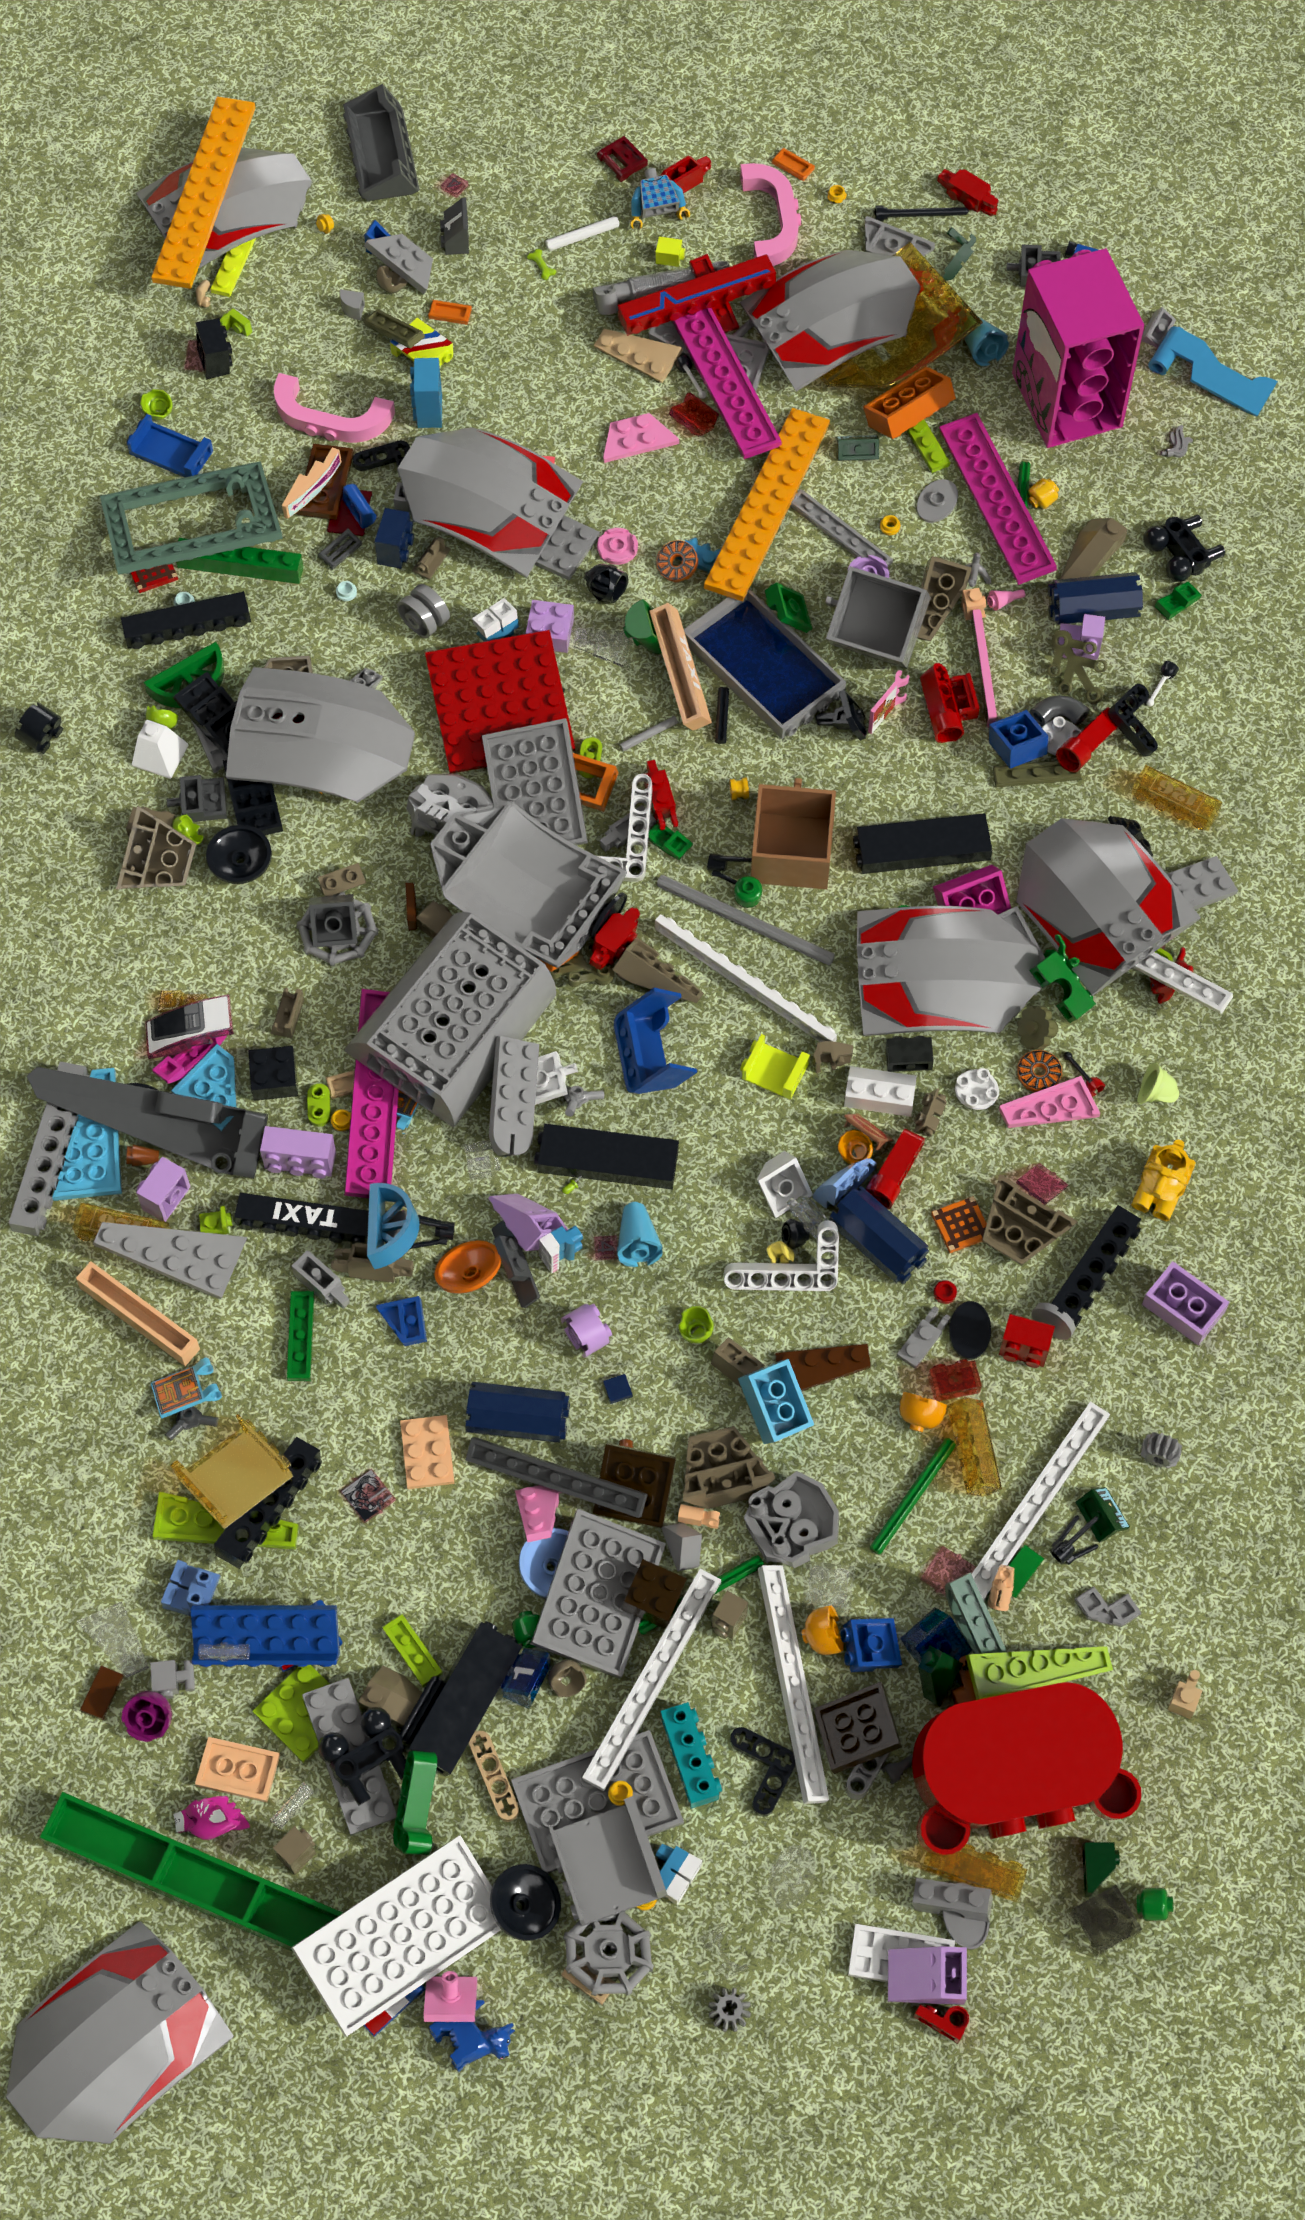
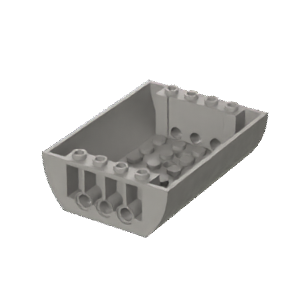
[344,912,556,1128]

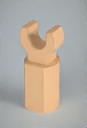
[678,1504,720,1529]

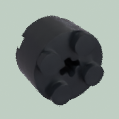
[15,702,63,754]

